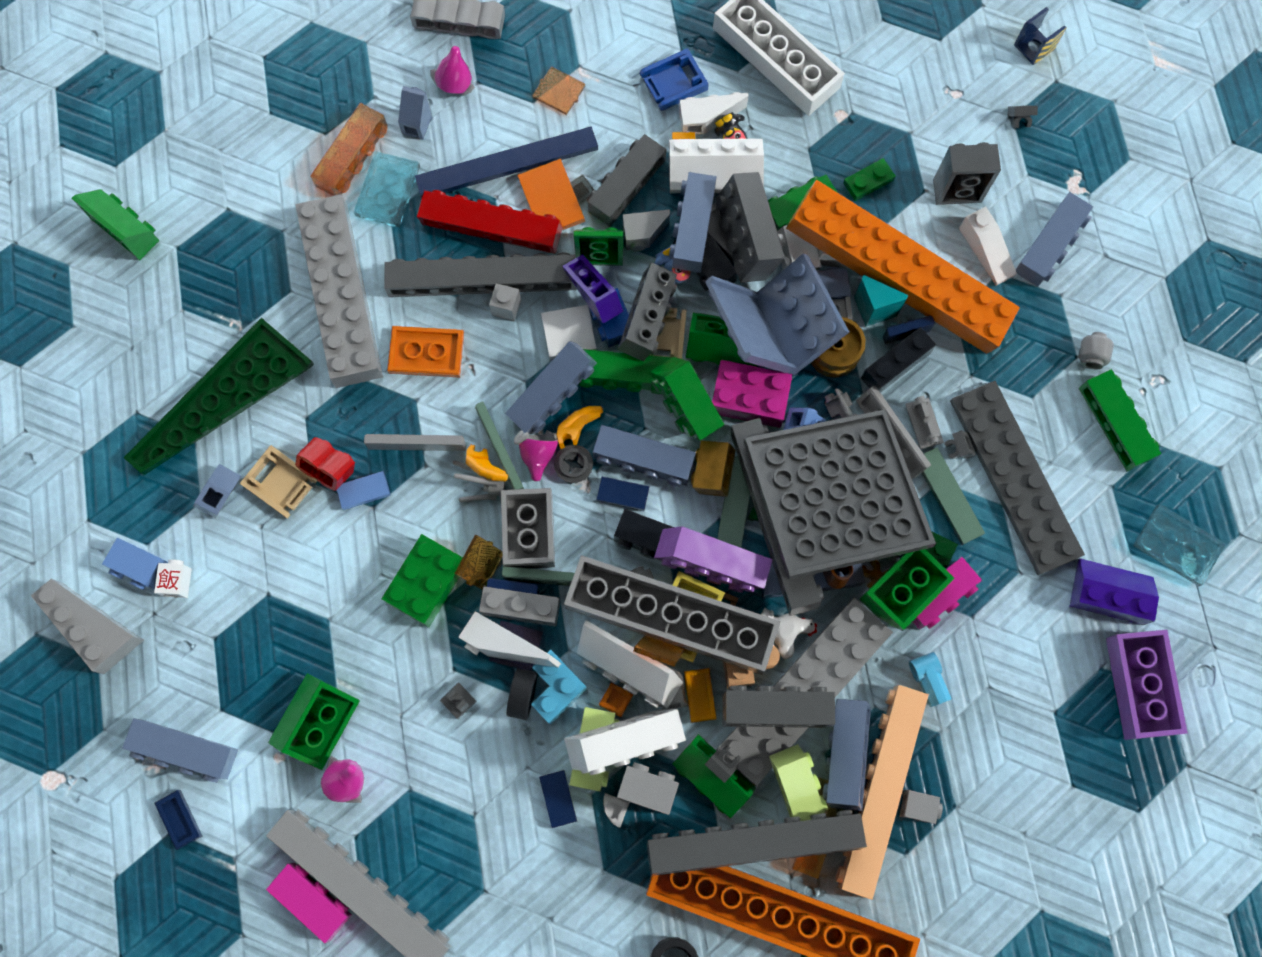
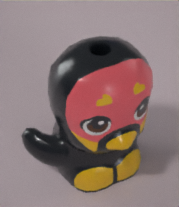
[714,112,748,139]

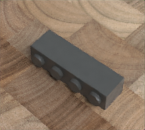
[587,134,667,227]

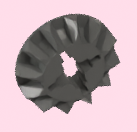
[554,445,593,484]

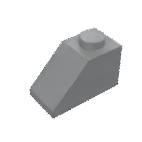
[623,210,670,252]

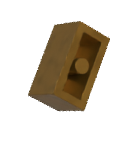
[691,440,736,497]

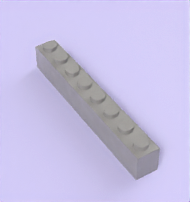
[266,809,451,957]

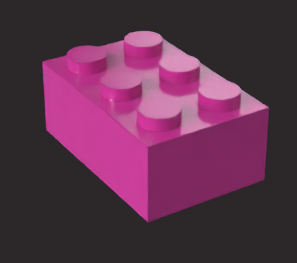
[712,360,793,428]

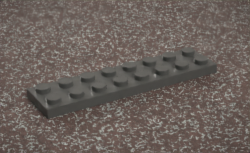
[950,381,1085,575]

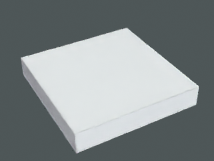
[541,305,597,360]

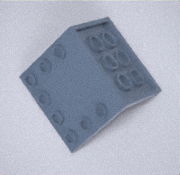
[705,254,849,375]

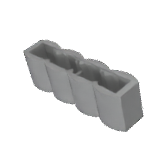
[410,0,505,39]

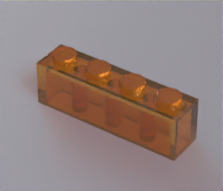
[310,103,388,196]

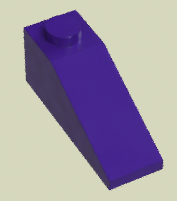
[562,254,624,323]

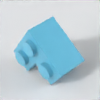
[531,650,587,725]

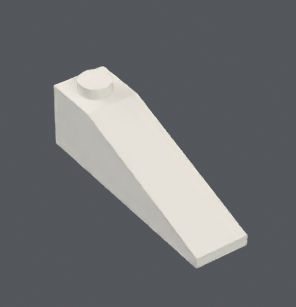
[459,611,561,668]

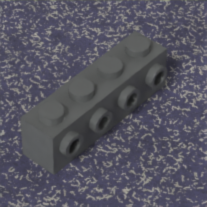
[617,262,677,362]

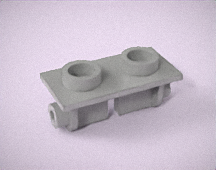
[824,389,857,418]
[905,396,944,449]

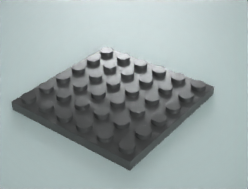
[744,409,936,580]

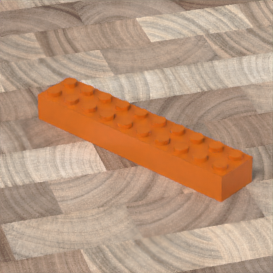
[786,180,1020,354]
[646,866,920,957]

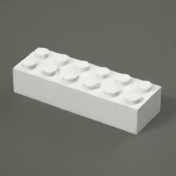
[713,0,845,116]

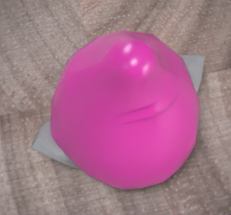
[430,46,475,96]
[514,430,558,481]
[321,756,365,803]

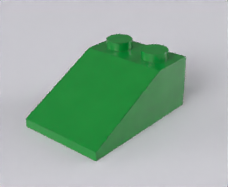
[574,227,623,266]

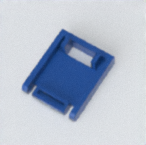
[639,48,709,111]

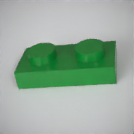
[843,158,896,201]

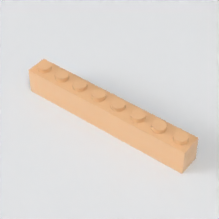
[836,685,929,900]

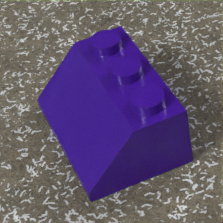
[1069,558,1159,625]

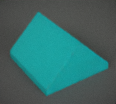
[854,275,908,327]

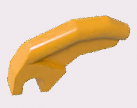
[557,406,603,449]
[465,444,508,482]

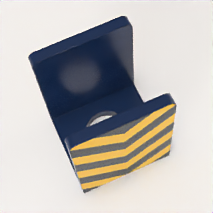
[1014,7,1067,65]

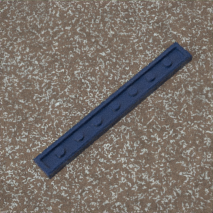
[415,126,598,199]

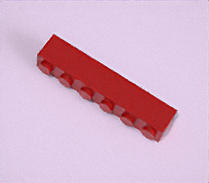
[417,190,563,254]

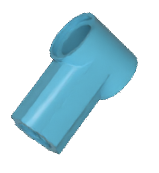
[909,652,952,707]

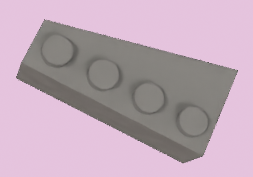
[31,579,144,674]

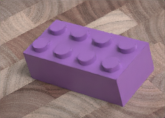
[654,526,772,593]
[1106,629,1188,740]

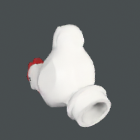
[761,608,817,659]

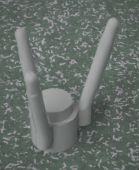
[453,461,505,502]

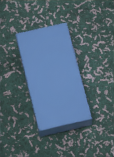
[337,471,391,510]

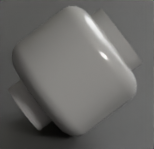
[1078,332,1114,370]

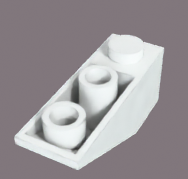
[679,92,749,135]

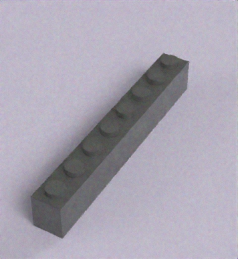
[384,252,577,297]
[731,418,824,616]
[646,810,867,876]

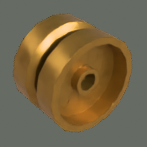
[811,317,866,378]

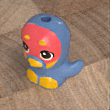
[654,244,691,284]

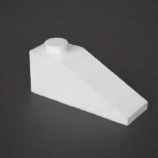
[959,206,1017,286]

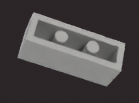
[479,587,560,627]

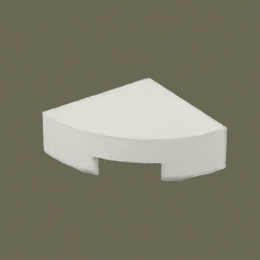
[604,793,629,828]

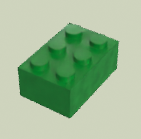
[650,357,725,441]
[381,534,468,628]

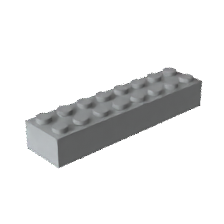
[295,194,383,388]
[564,555,781,675]
[716,597,893,786]

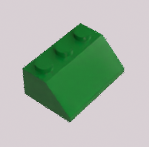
[71,189,159,260]
[685,312,758,367]
[859,549,955,631]
[268,673,360,770]

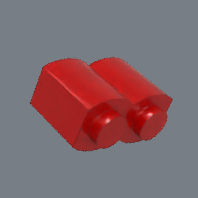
[295,437,355,491]

